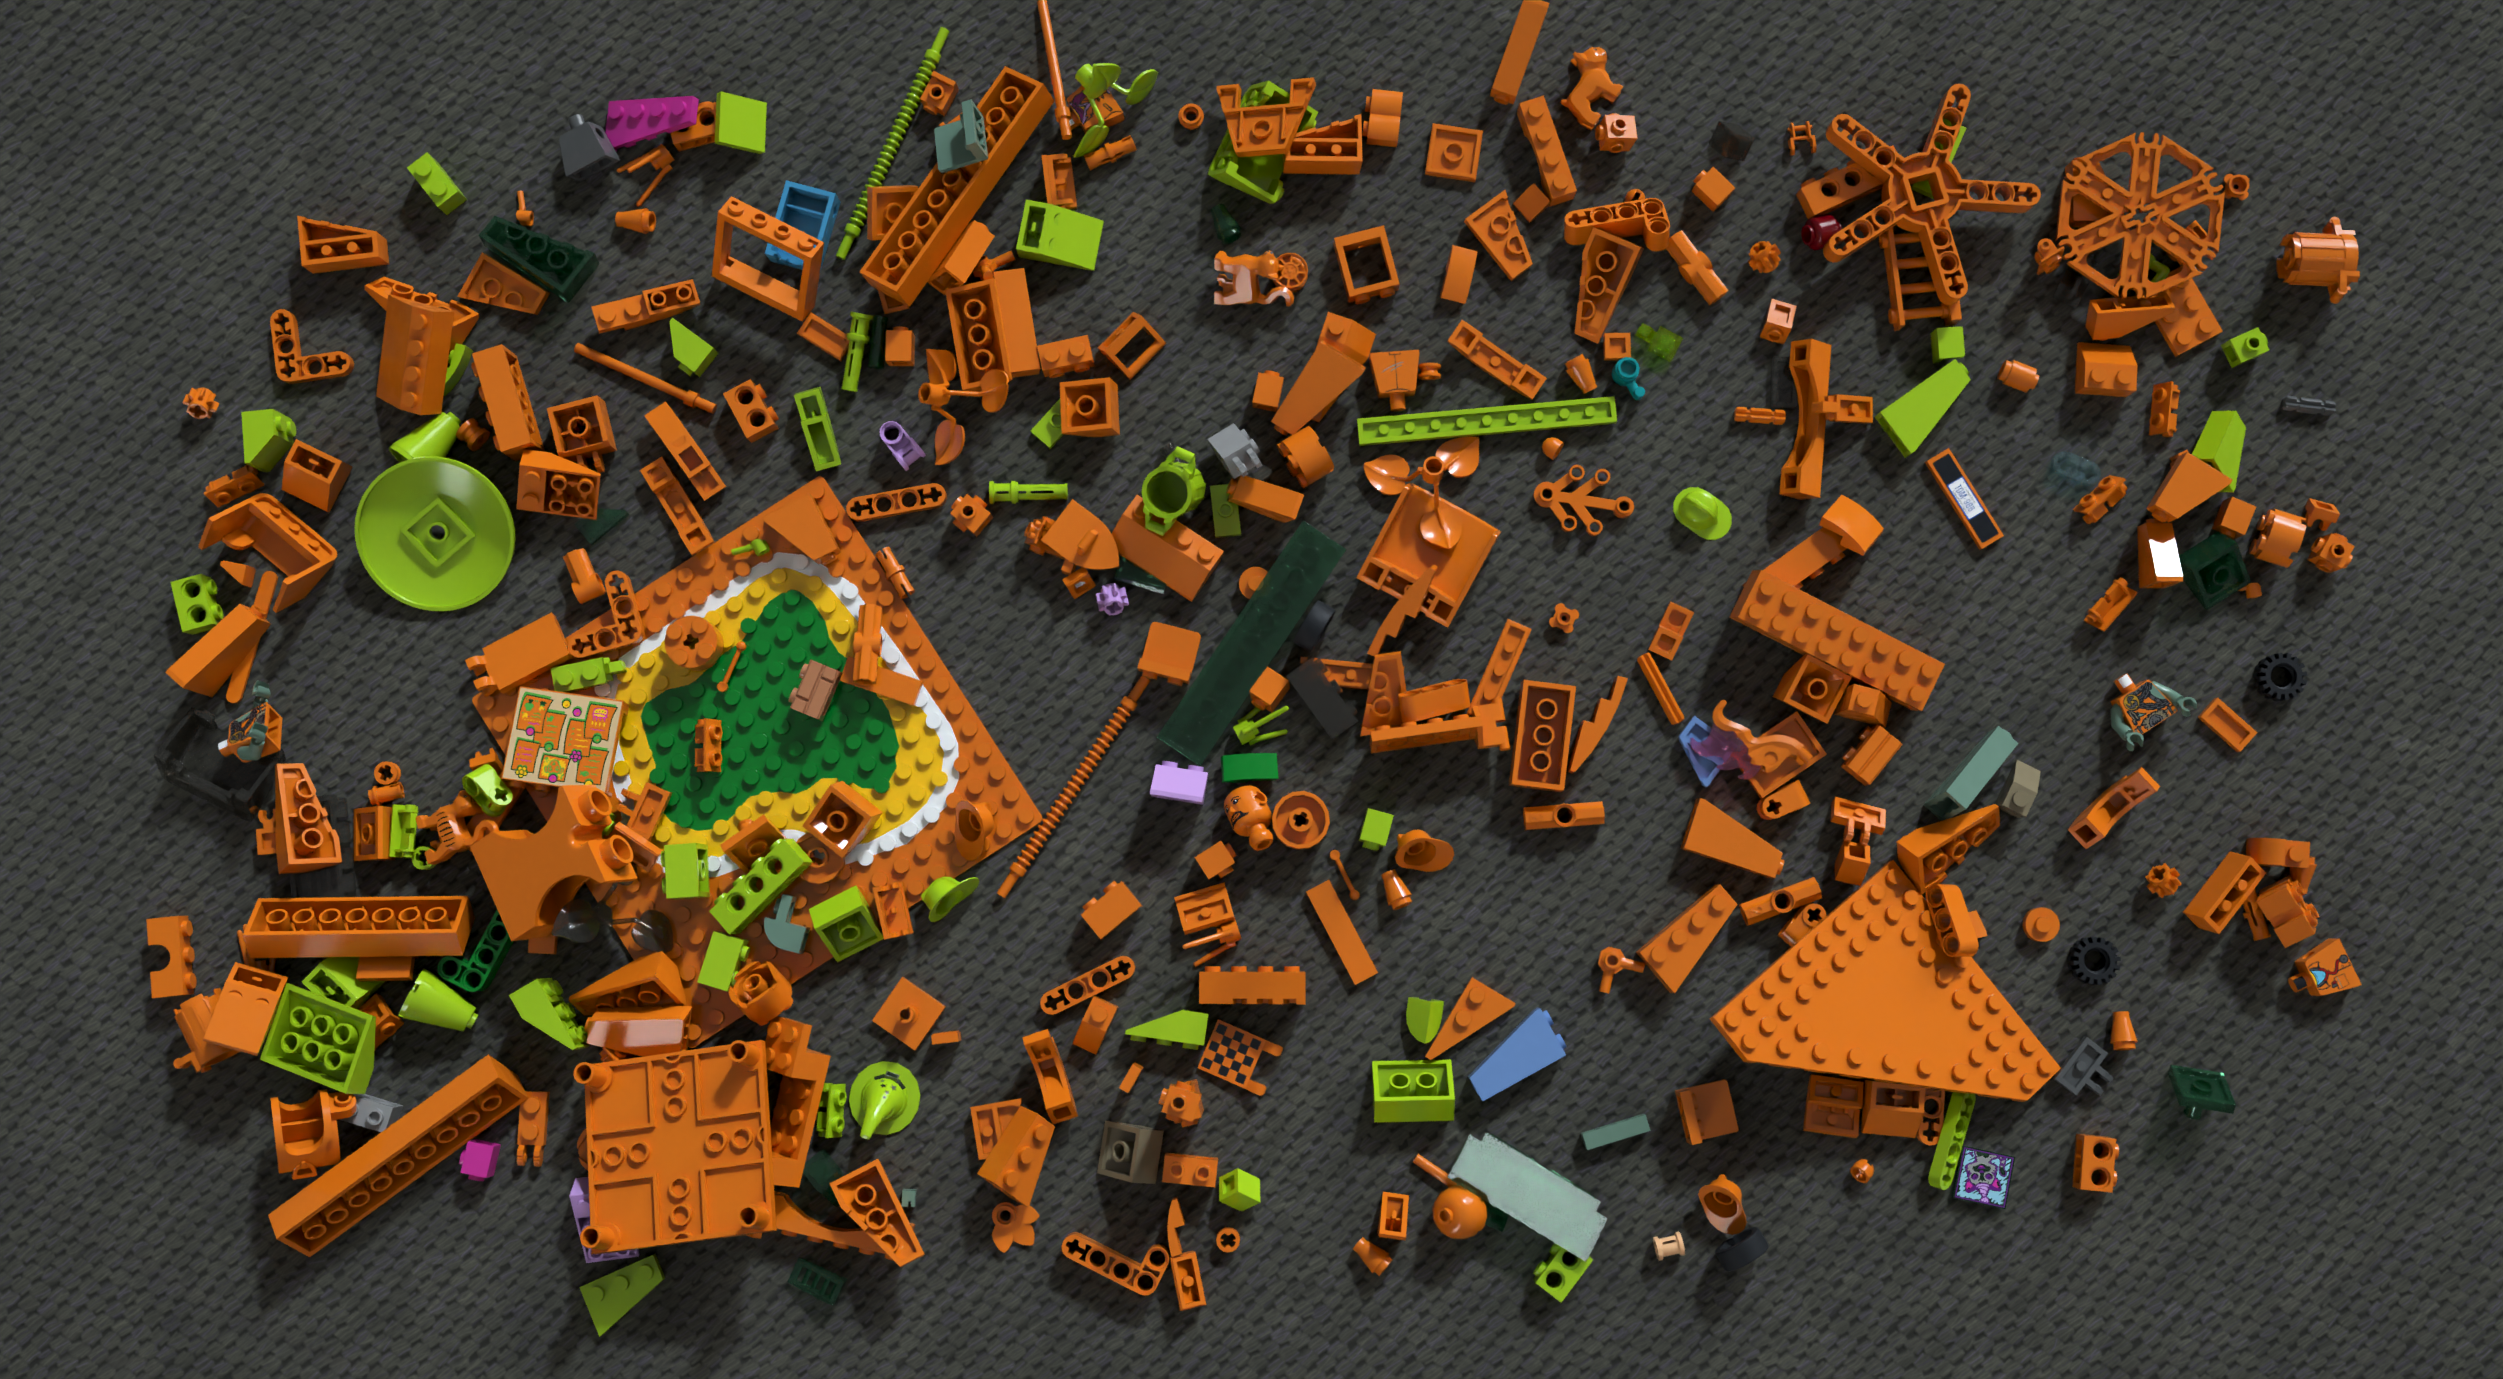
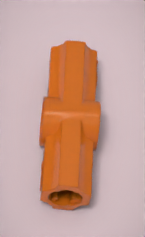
[1666,230,1728,305]
[853,604,883,686]
[1523,801,1605,830]
[1739,877,1822,926]

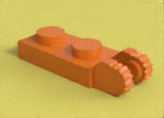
[517,1091,550,1167]

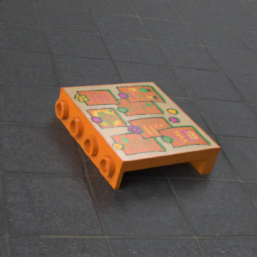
[501,686,629,797]

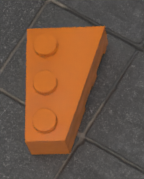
[1283,114,1363,175]

